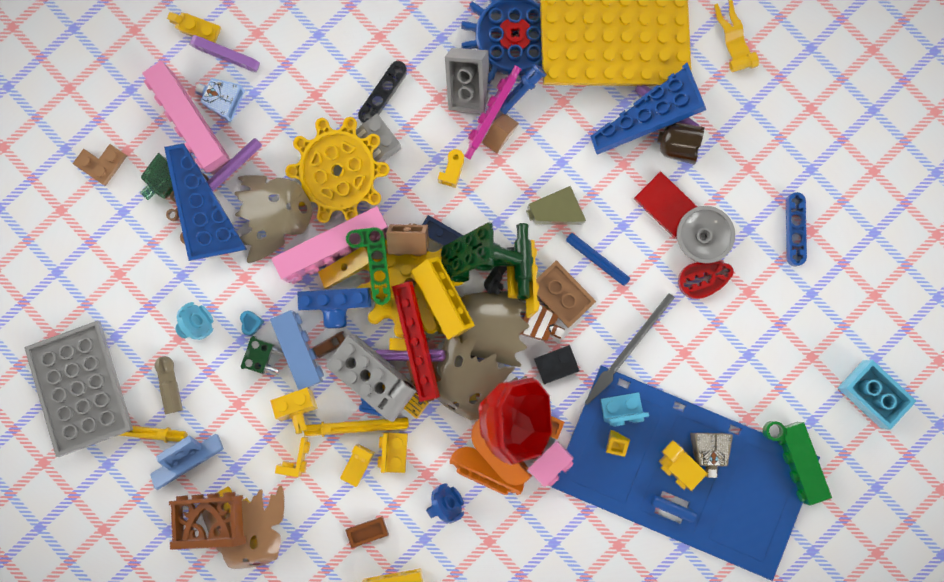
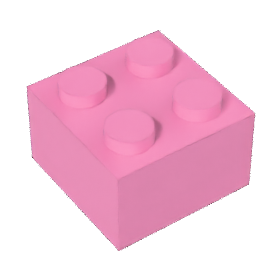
[528,440,574,487]

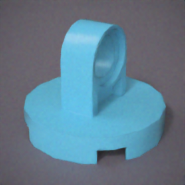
[175,302,214,340]

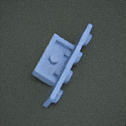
[150,434,224,490]

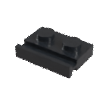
[534,345,580,385]

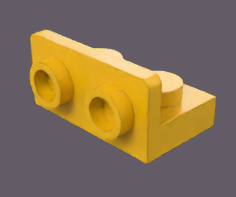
[378,432,408,473]

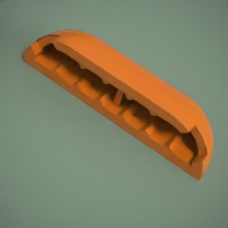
[471,419,532,485]
[450,447,524,495]

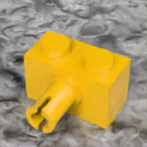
[270,387,318,434]

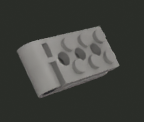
[325,335,417,422]

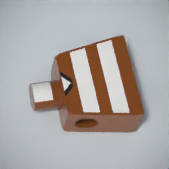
[520,303,565,342]

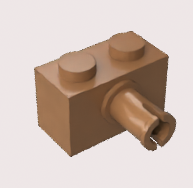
[386,223,429,256]

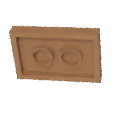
[536,260,596,328]

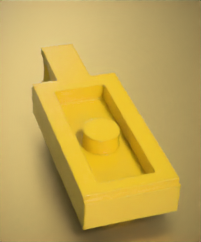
[167,12,222,43]

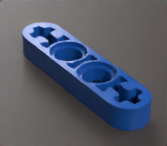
[786,192,807,267]

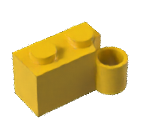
[659,440,708,491]

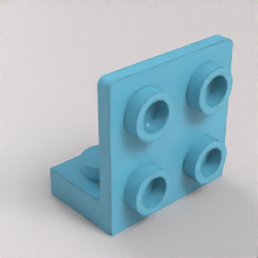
[600,392,649,426]

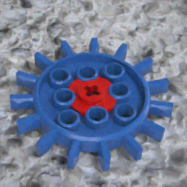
[461,0,542,90]

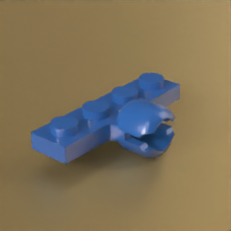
[297,288,371,329]

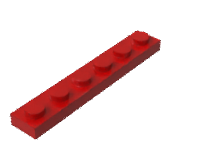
[392,281,440,402]

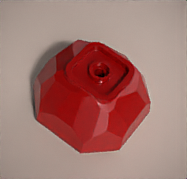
[479,377,552,465]

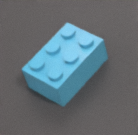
[838,360,917,430]

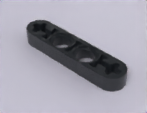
[358,61,407,124]

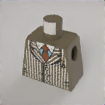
[690,433,733,478]

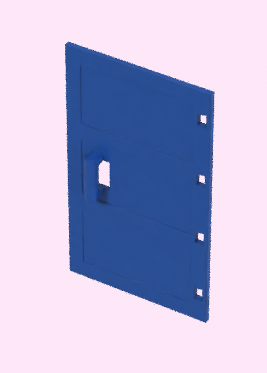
[551,365,820,581]

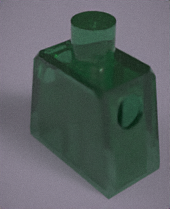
[140,153,173,200]

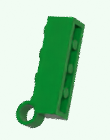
[763,421,832,506]

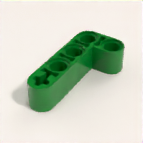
[346,227,391,305]

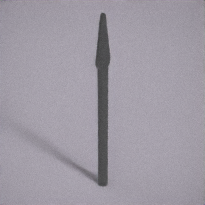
[585,293,675,405]

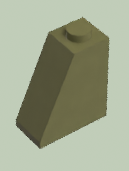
[526,186,586,225]

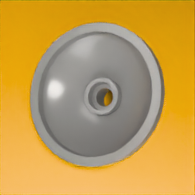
[677,206,735,264]

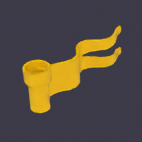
[714,0,759,73]

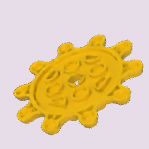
[285,117,390,223]
[357,239,464,338]

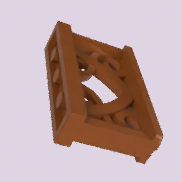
[169,492,247,550]

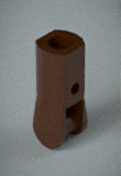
[313,331,345,359]

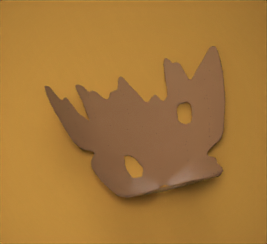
[202,485,285,569]

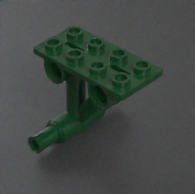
[441,222,533,300]

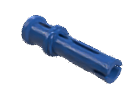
[500,63,547,114]

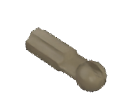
[154,356,183,415]

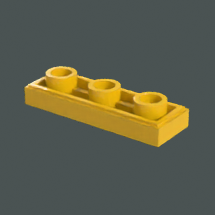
[318,247,369,289]

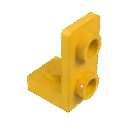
[275,436,310,477]
[340,444,375,487]

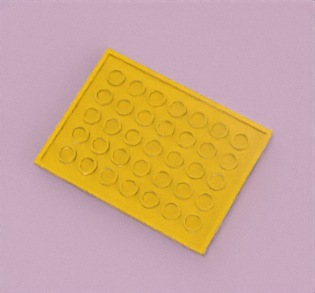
[540,0,691,86]

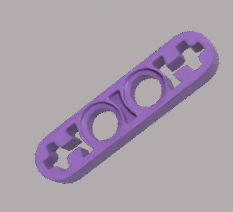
[189,35,260,72]

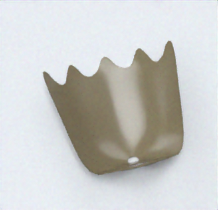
[459,291,529,367]

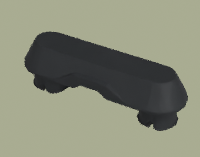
[484,247,514,295]

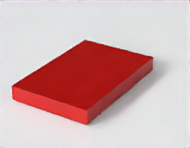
[633,171,698,238]

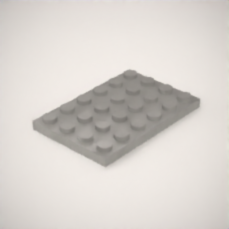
[24,321,133,457]

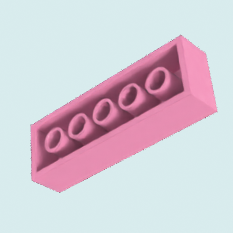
[142,60,231,175]
[271,206,388,284]

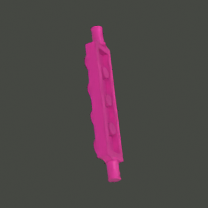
[464,65,522,160]

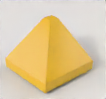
[606,430,630,457]

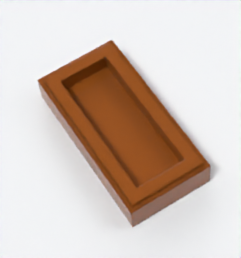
[345,516,389,549]

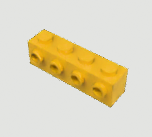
[411,257,475,340]

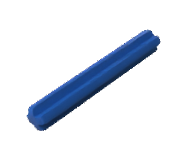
[566,233,630,286]

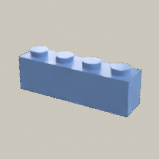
[270,310,324,390]

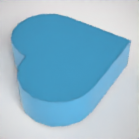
[240,311,265,336]

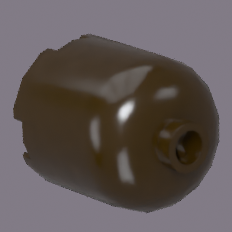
[657,122,705,165]

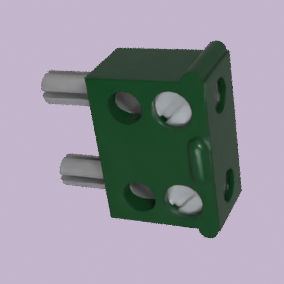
[240,336,284,375]

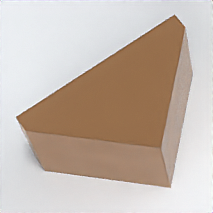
[482,114,519,154]

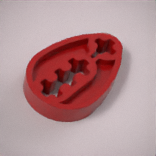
[678,261,734,299]

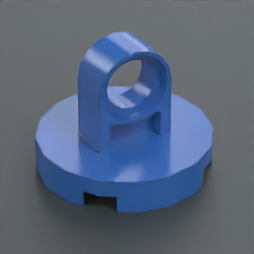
[426,483,464,524]

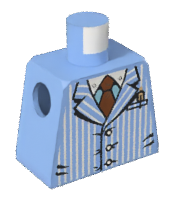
[195,78,245,123]

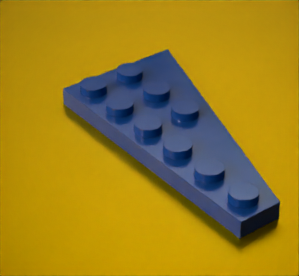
[590,63,706,155]
[164,143,247,261]

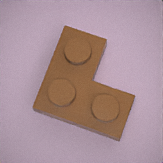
[72,144,127,186]

